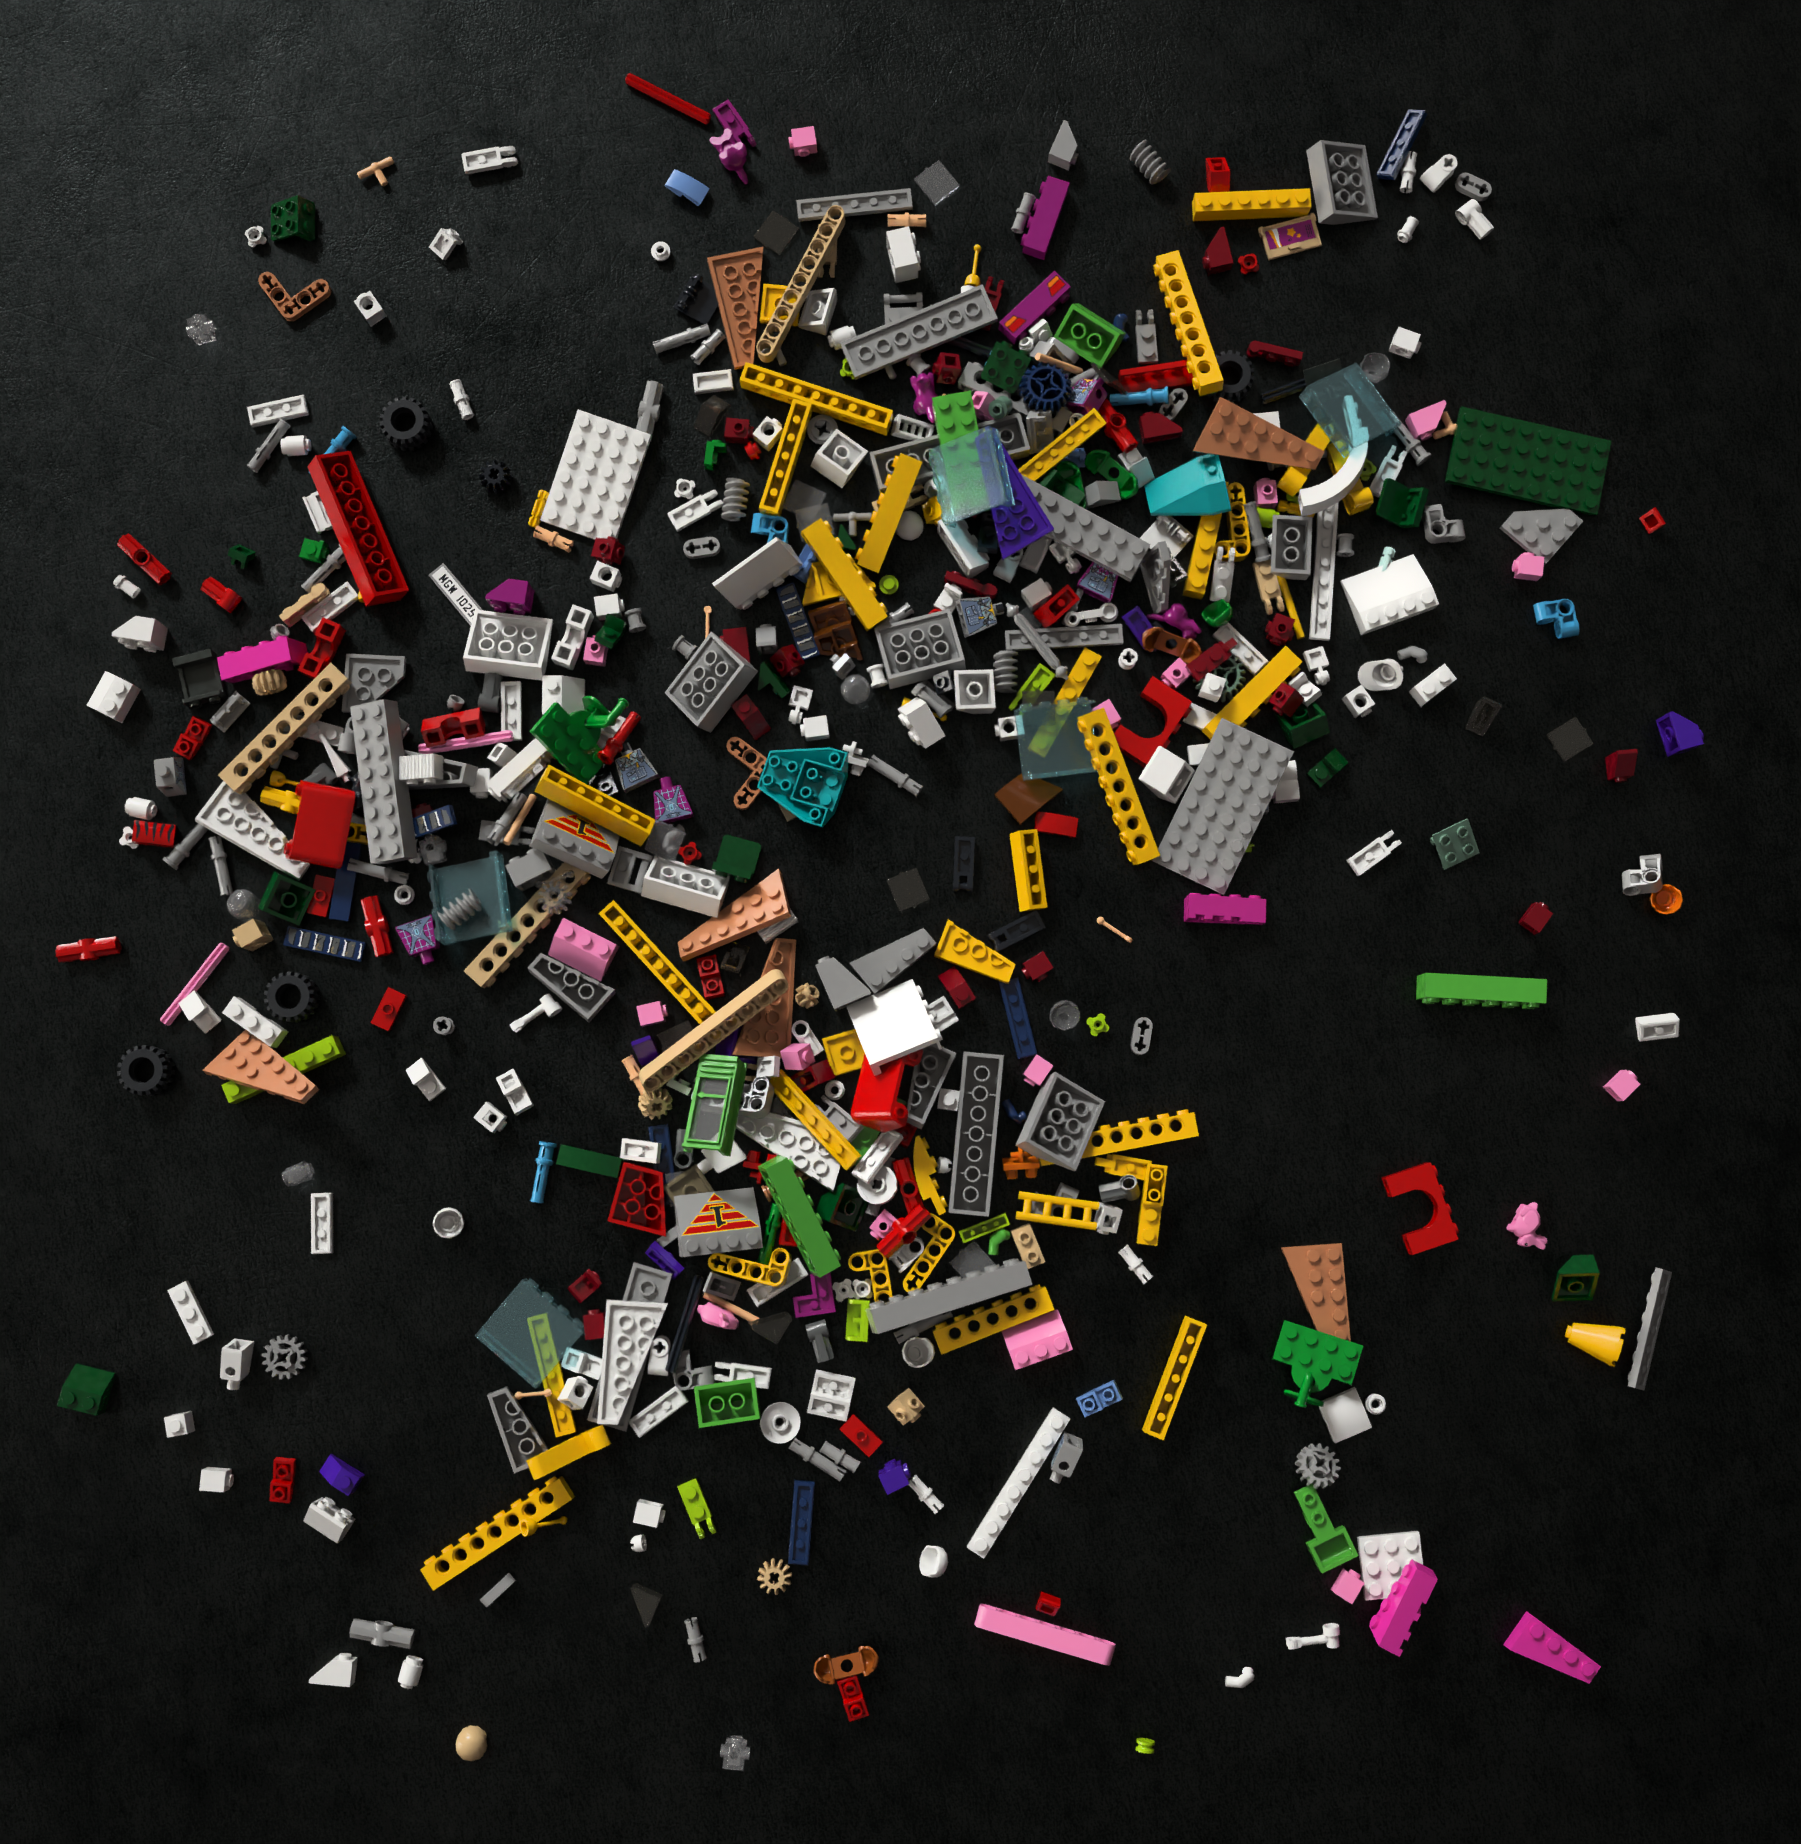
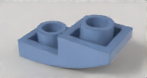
[664,169,710,206]
[1076,1380,1123,1417]

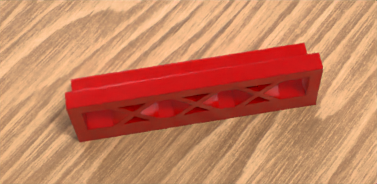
[1118,360,1193,394]

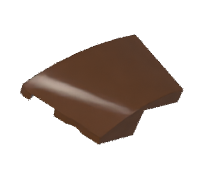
[808,600,863,660]
[994,772,1063,825]

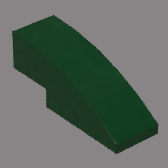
[556,1144,624,1178]

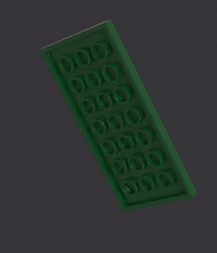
[1445,406,1611,517]

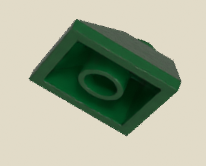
[815,1183,868,1232]
[1552,1255,1600,1301]

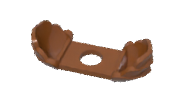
[1142,627,1202,664]
[814,1646,879,1684]

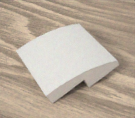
[807,1369,856,1421]
[1319,1387,1372,1443]

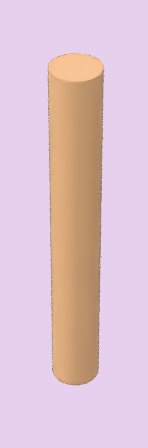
[1035,353,1083,375]
[503,794,537,846]
[703,1293,760,1325]

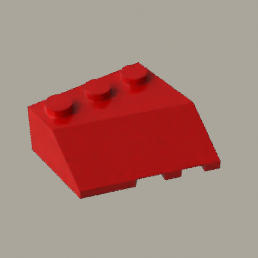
[608,1161,666,1237]

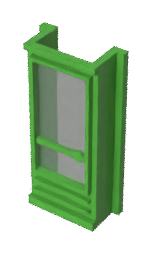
[682,1054,748,1156]

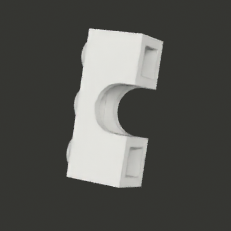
[551,605,594,670]
[222,996,288,1048]

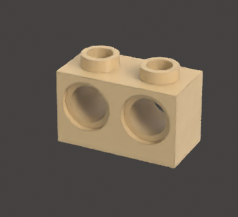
[232,919,274,951]
[1010,1223,1045,1269]

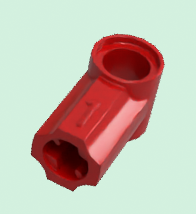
[200,576,243,613]

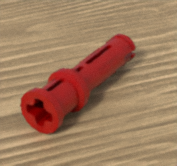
[597,712,641,765]

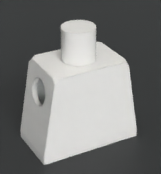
[697,1132,747,1174]
[220,1338,254,1390]

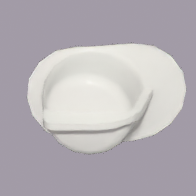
[1358,659,1403,691]

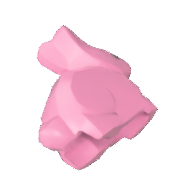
[1507,1202,1547,1250]
[697,1302,739,1330]

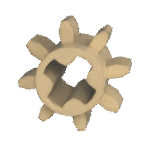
[795,983,819,1009]

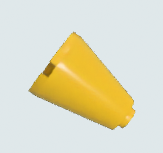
[1565,1323,1625,1367]

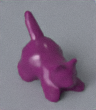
[709,128,748,184]
[910,372,938,423]
[1146,603,1202,639]

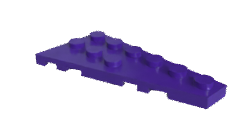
[975,428,1054,560]

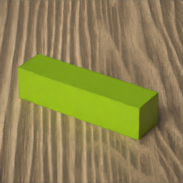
[959,1213,1010,1243]

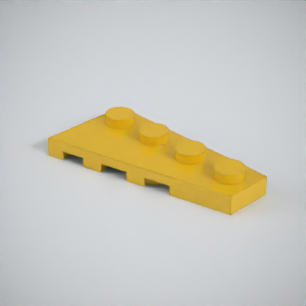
[934,919,1016,984]

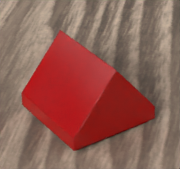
[1639,507,1666,534]
[1036,1591,1061,1616]

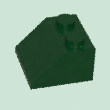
[1274,702,1330,749]
[258,871,315,926]
[57,1363,116,1416]

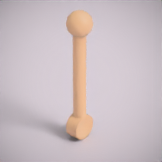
[704,606,712,639]
[1097,917,1133,943]
[515,1389,552,1400]

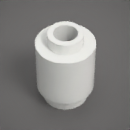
[827,326,856,350]
[281,435,311,456]
[125,797,157,820]
[398,1655,423,1689]

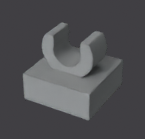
[830,653,855,680]

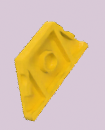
[802,561,876,606]

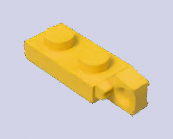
[1095,1154,1152,1180]

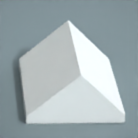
[798,288,837,335]

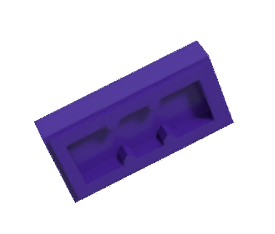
[1121,606,1153,649]
[645,1241,684,1280]

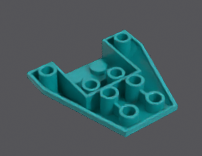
[1144,454,1232,516]
[757,747,849,828]

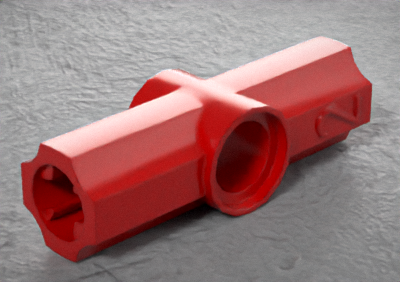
[1098,399,1138,454]
[117,533,172,585]
[361,895,394,957]
[55,937,121,963]
[892,1156,924,1214]
[876,1203,931,1258]

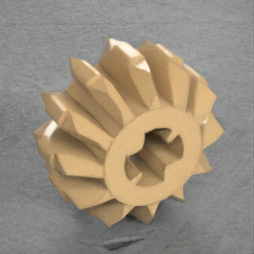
[252,669,287,696]
[638,1087,672,1120]
[757,1558,792,1595]

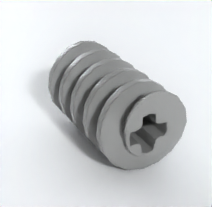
[1130,140,1171,185]
[721,478,750,522]
[993,651,1018,693]
[437,888,482,930]

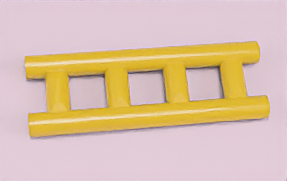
[1016,1191,1099,1230]

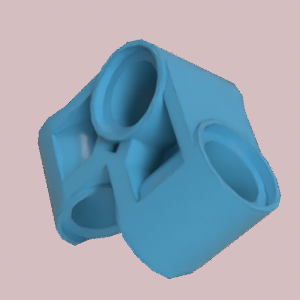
[751,513,789,544]
[1533,599,1579,639]

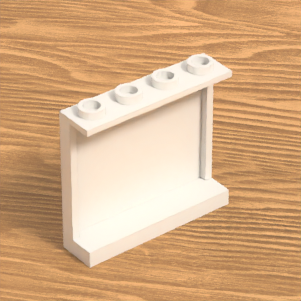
[846,979,943,1076]

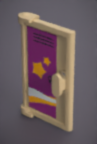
[1258,213,1322,260]

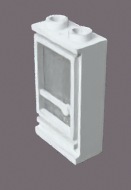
[487,738,555,804]

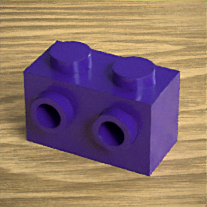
[878,1459,911,1495]

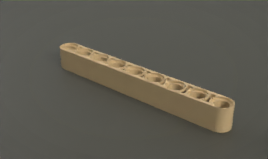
[756,205,846,363]
[639,969,789,1092]

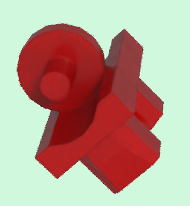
[743,1150,777,1185]

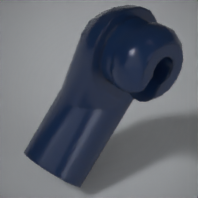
[1113,314,1130,344]
[1001,1099,1027,1125]

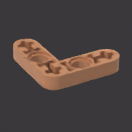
[258,272,331,321]
[726,737,767,810]

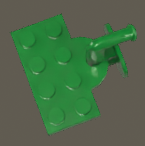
[529,696,629,784]
[1273,1320,1363,1408]

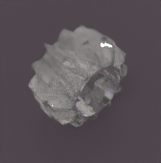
[538,881,572,915]

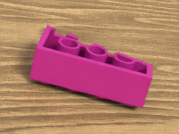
[217,636,308,683]
[1184,893,1266,925]
[1369,1559,1438,1657]
[1503,1611,1601,1684]

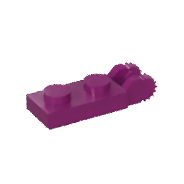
[712,99,757,148]

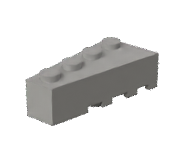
[404,750,478,790]
[850,928,936,994]
[528,953,615,1023]
[906,1044,956,1129]
[487,1386,549,1473]

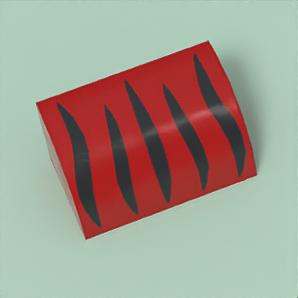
[132,820,176,848]

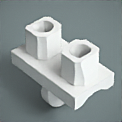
[843,741,869,776]

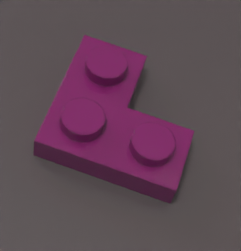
[793,1272,836,1318]

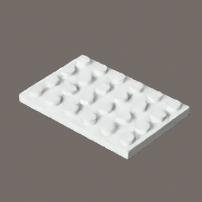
[540,409,652,540]

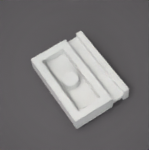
[302,491,333,534]
[927,996,959,1032]

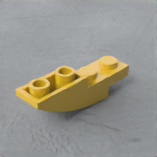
[913,1136,948,1215]
[1136,1163,1168,1246]

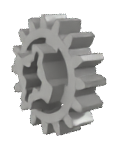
[262,1334,308,1380]
[1295,1443,1340,1489]

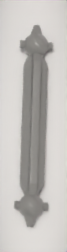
[1006,603,1069,680]

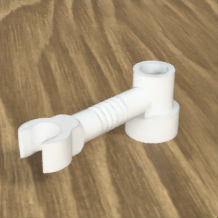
[510,993,562,1032]
[1286,1623,1340,1649]

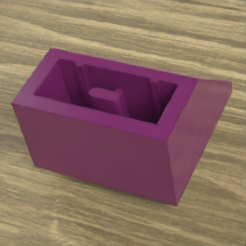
[485,579,535,616]

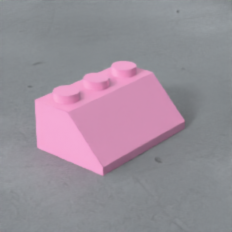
[548,918,619,982]
[1002,1309,1073,1370]

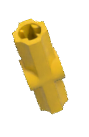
[260,786,300,814]

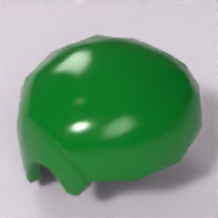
[1202,599,1233,627]

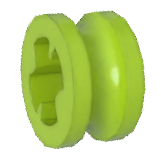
[1136,1738,1155,1754]

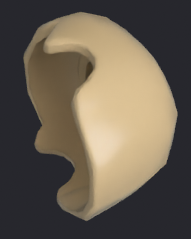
[456,1725,487,1761]

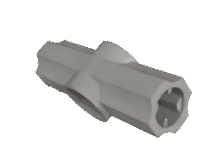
[636,381,664,442]
[349,1618,415,1649]

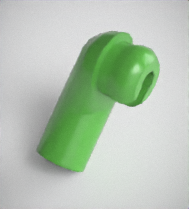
[988,1228,1011,1255]

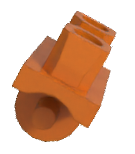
[1002,1147,1040,1179]

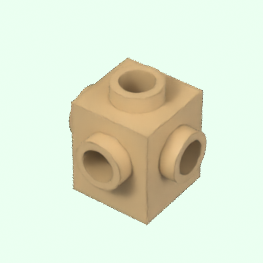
[887,1388,925,1425]

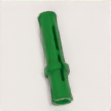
[757,1203,782,1264]

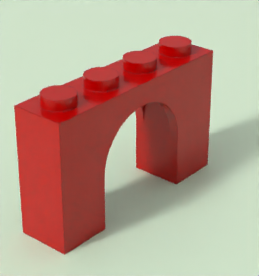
[1114,676,1192,768]
[1382,1162,1459,1255]

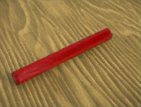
[625,73,711,124]

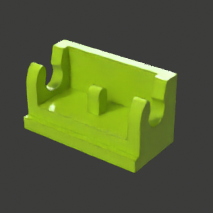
[845,1298,870,1342]

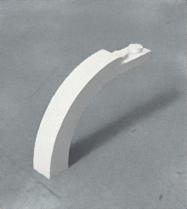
[1298,396,1368,516]

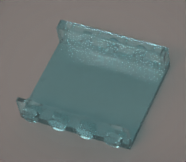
[1299,363,1402,458]
[928,426,1015,528]
[1014,697,1098,781]
[427,850,513,945]
[475,1278,585,1389]

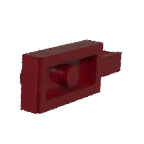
[1185,638,1238,682]

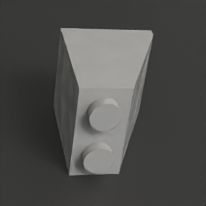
[815,956,872,1012]

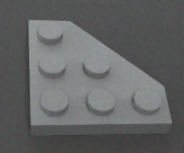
[1500,509,1583,565]
[1140,541,1171,615]
[342,654,406,713]

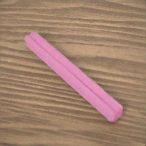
[418,730,514,754]
[160,943,229,1026]

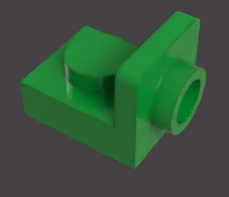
[704,440,727,470]
[299,538,330,564]

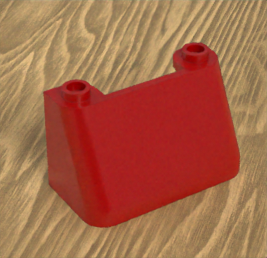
[284,780,355,869]
[851,1049,923,1133]

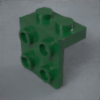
[271,195,315,242]
[981,341,1033,393]
[1040,468,1086,506]
[1376,478,1429,528]
[712,835,761,883]

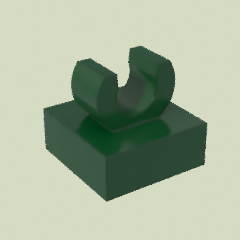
[228,544,256,569]

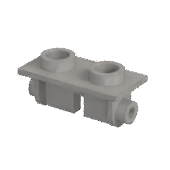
[210,691,251,733]

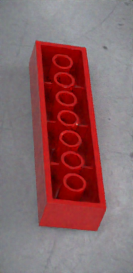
[307,451,409,607]

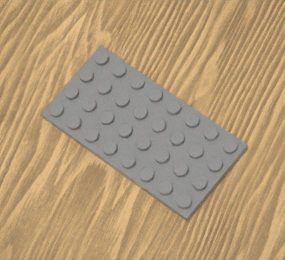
[1152,718,1294,895]

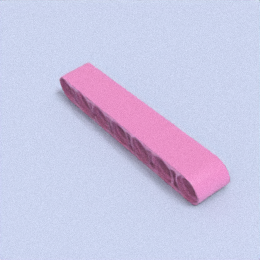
[974,1604,1116,1666]

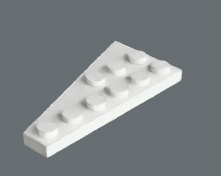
[195,781,310,881]
[736,1105,841,1192]
[597,1300,668,1425]

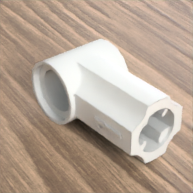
[1455,199,1494,240]
[792,1020,824,1056]

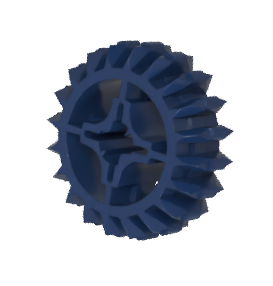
[1019,362,1072,413]

